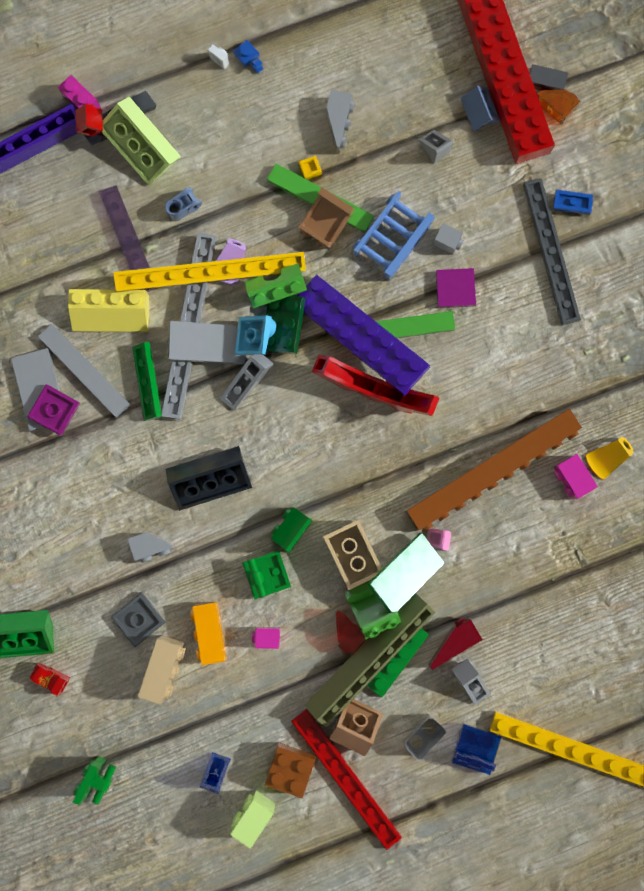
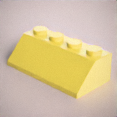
[68,289,149,332]

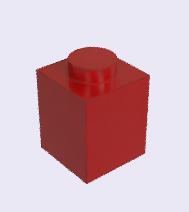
[75,104,103,137]

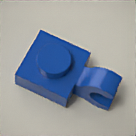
[233,40,264,73]

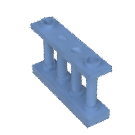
[353,191,435,281]

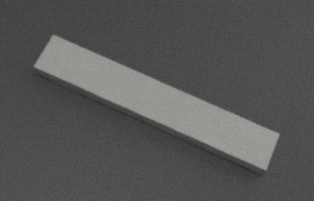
[38,323,130,418]

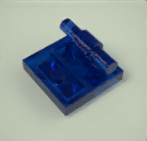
[451,723,501,775]

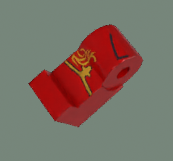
[29,663,70,696]

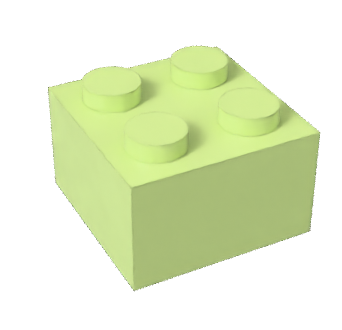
[230,791,275,849]

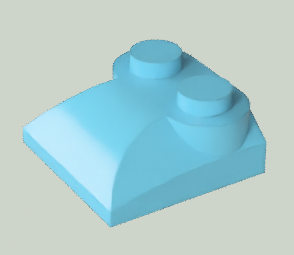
[235,315,276,355]

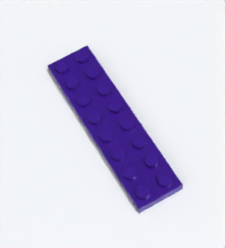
[297,274,430,396]

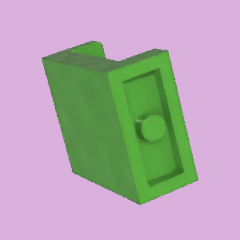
[344,579,401,639]

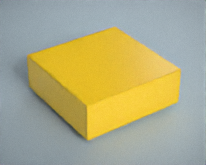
[298,155,322,180]

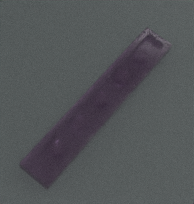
[99,185,158,292]

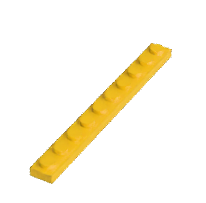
[113,252,306,292]
[489,711,644,787]

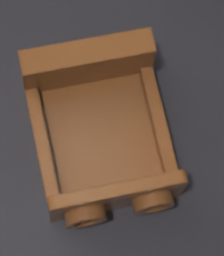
[298,187,355,249]

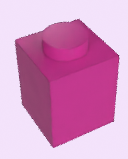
[252,627,280,649]

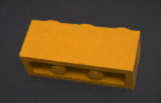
[190,601,227,665]

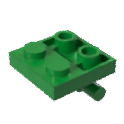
[242,550,291,600]
[72,756,117,806]

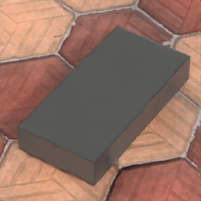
[530,64,568,92]

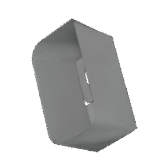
[403,714,446,760]

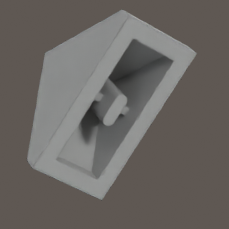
[419,130,453,164]

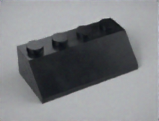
[165,446,252,511]

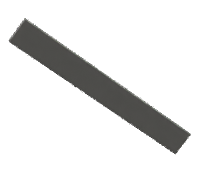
[522,178,581,326]

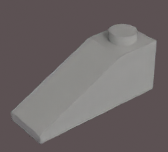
[220,354,273,410]

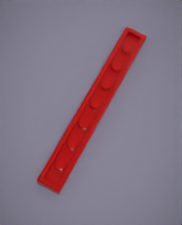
[291,708,402,850]

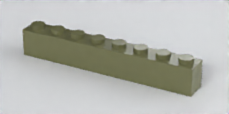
[305,593,436,727]

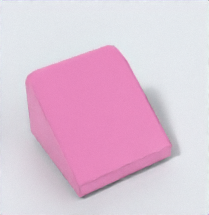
[427,528,451,551]

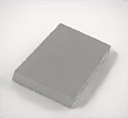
[168,321,245,365]
[11,348,60,431]

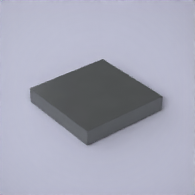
[111,592,166,647]

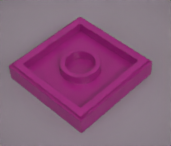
[436,268,476,308]
[27,384,80,436]

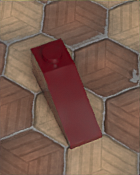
[428,617,483,670]

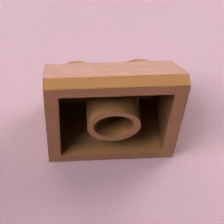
[329,699,383,756]

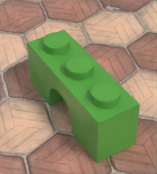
[244,263,307,308]

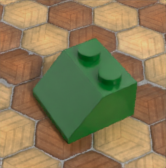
[271,507,312,552]

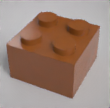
[265,742,316,799]

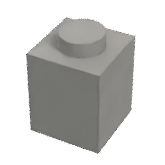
[433,223,464,255]

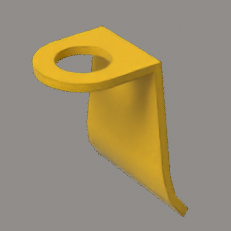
[585,437,633,480]

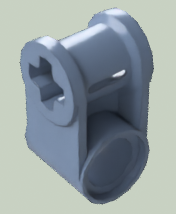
[165,187,202,221]

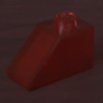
[335,609,365,654]

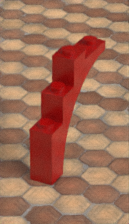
[312,354,440,416]

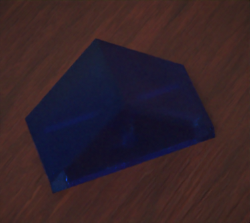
[199,752,231,794]

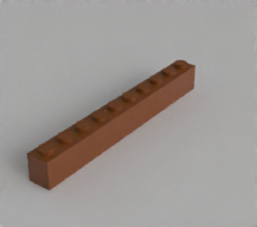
[405,408,582,531]

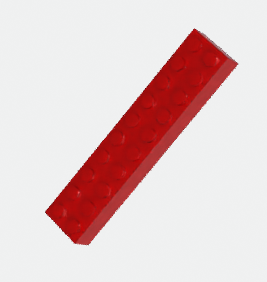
[457,0,555,165]

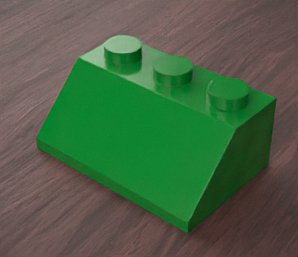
[0,610,54,658]

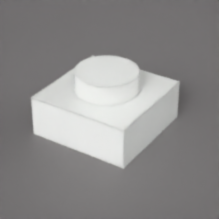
[208,45,229,69]

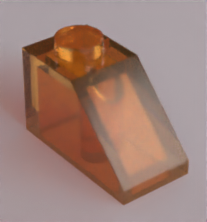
[537,89,580,125]

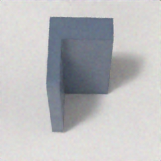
[461,86,501,131]

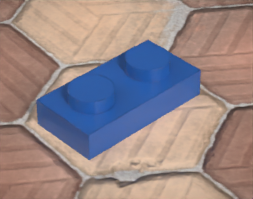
[552,189,593,215]

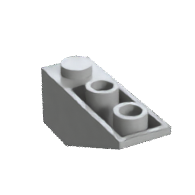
[327,89,355,154]

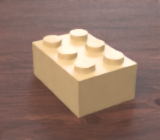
[323,520,382,590]
[138,635,186,705]

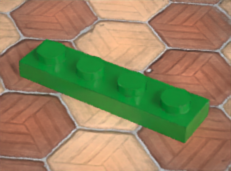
[132,342,162,421]
[367,629,429,697]

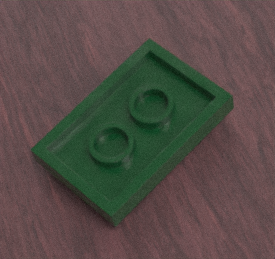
[266,296,305,354]

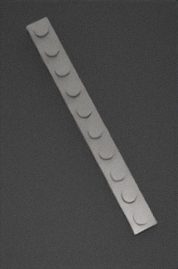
[162,233,217,420]

